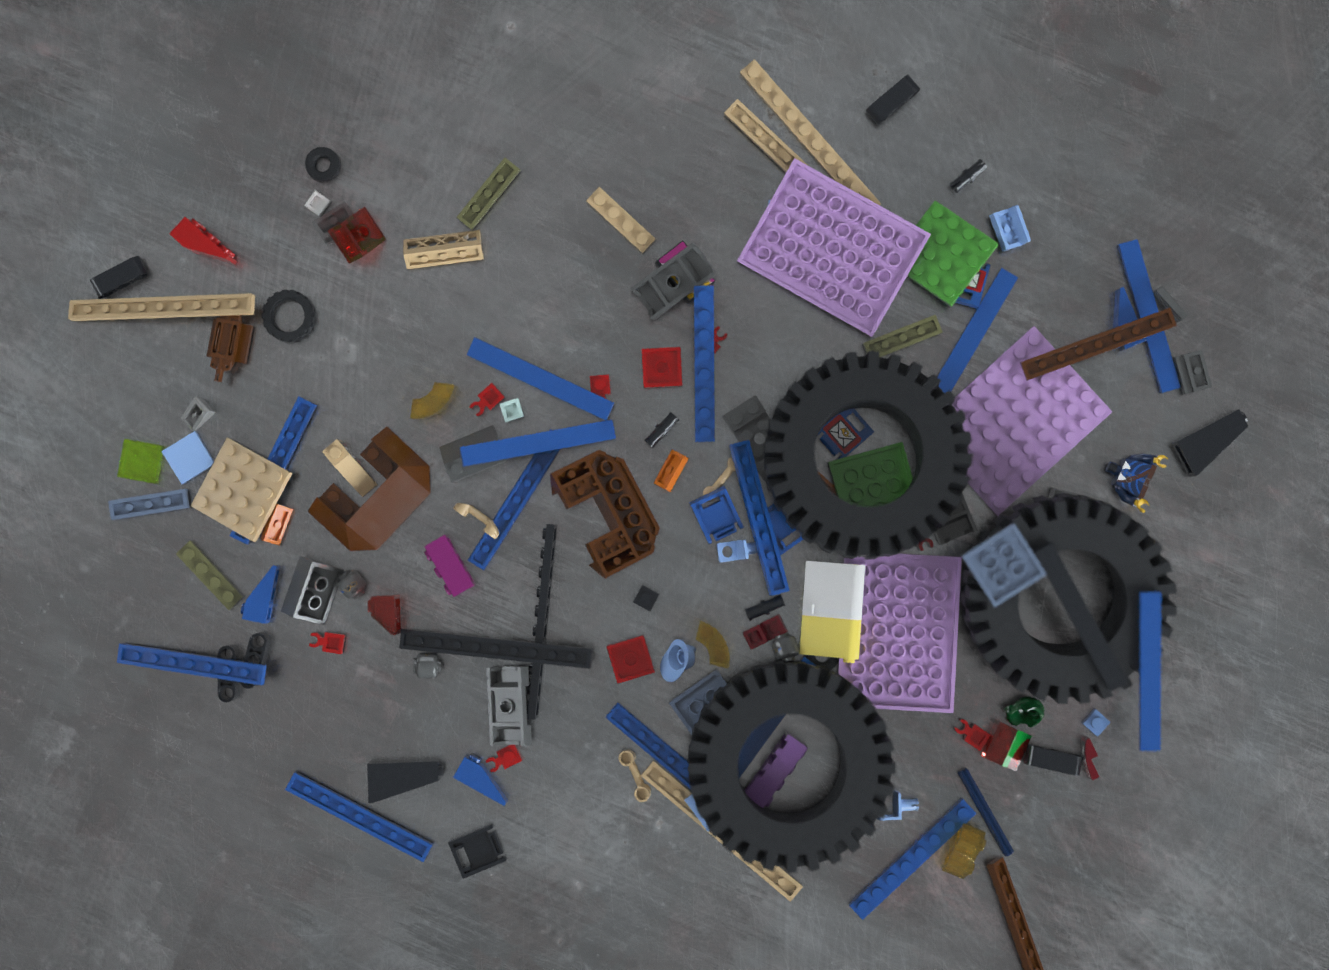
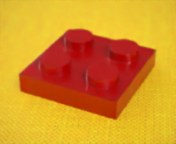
[642,347,682,388]
[606,635,655,684]

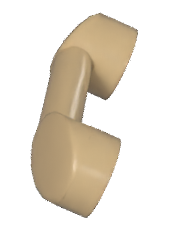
[703,457,736,502]
[453,503,499,539]
[618,750,651,802]

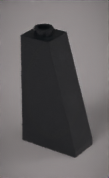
[1172,409,1248,477]
[367,759,444,803]

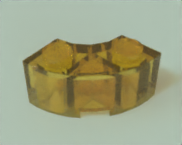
[410,382,457,420]
[695,620,730,669]
[942,824,986,879]

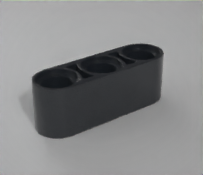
[866,74,920,125]
[89,256,149,299]
[240,632,271,689]
[217,644,240,703]
[1024,744,1083,776]

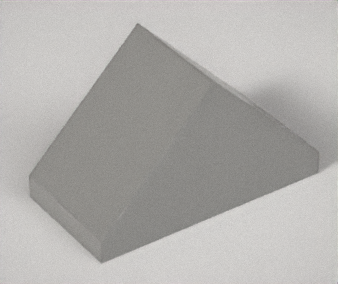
[181,396,216,432]

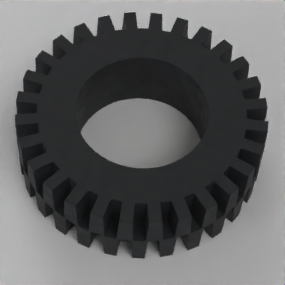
[764,351,973,560]
[961,493,1177,704]
[688,661,896,873]

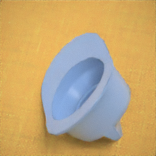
[660,639,696,682]

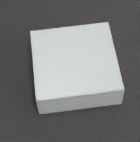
[304,190,332,217]

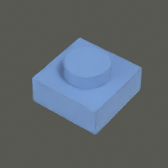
[1082,709,1110,737]

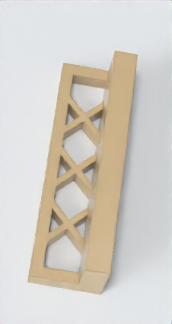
[403,230,484,269]

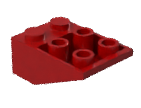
[169,217,238,264]

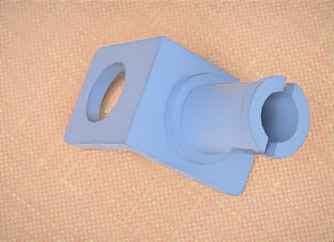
[716,540,758,562]
[877,791,919,821]

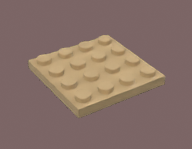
[191,438,292,542]

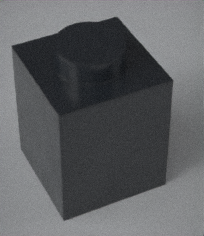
[633,584,659,611]

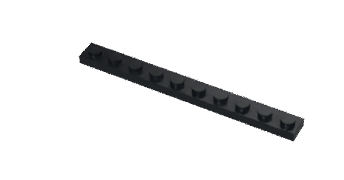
[526,524,557,720]
[399,629,593,669]

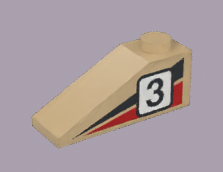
[322,439,378,497]

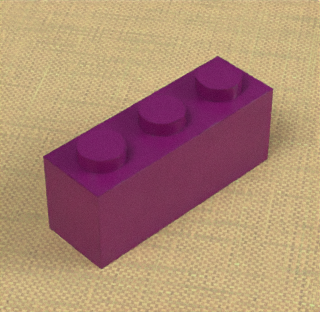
[424,535,476,597]

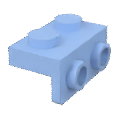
[989,205,1031,252]

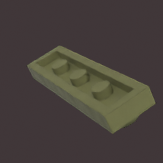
[456,158,520,230]
[863,315,943,357]
[176,540,244,610]

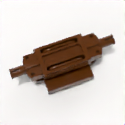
[206,315,253,382]

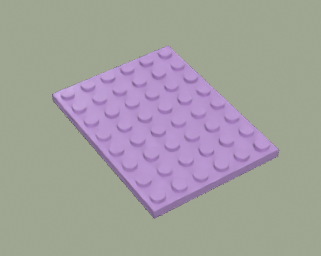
[737,158,931,337]
[953,326,1112,516]
[838,553,962,713]

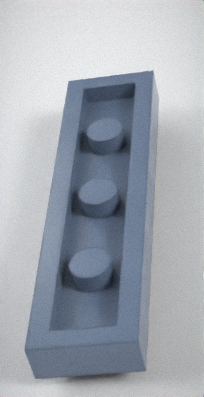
[108,489,190,520]

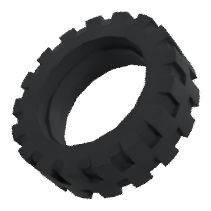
[261,289,316,342]

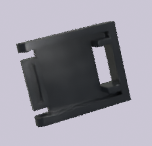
[448,824,506,879]

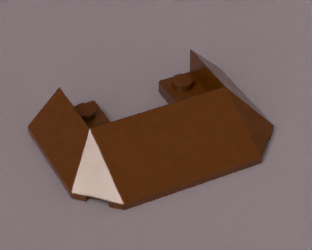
[308,427,431,551]
[550,450,660,579]

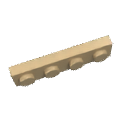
[586,187,656,254]

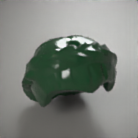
[1004,697,1045,728]

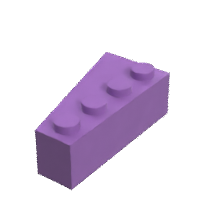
[745,730,808,808]

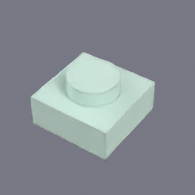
[500,398,524,423]

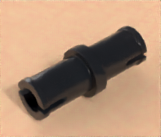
[950,159,987,193]
[645,412,679,448]
[745,594,786,621]

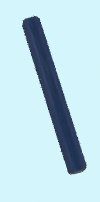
[958,768,1014,857]

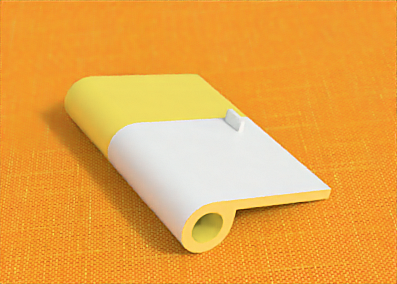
[799,561,865,663]

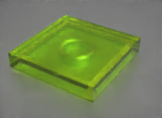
[117,439,164,484]

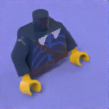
[1105,453,1168,513]

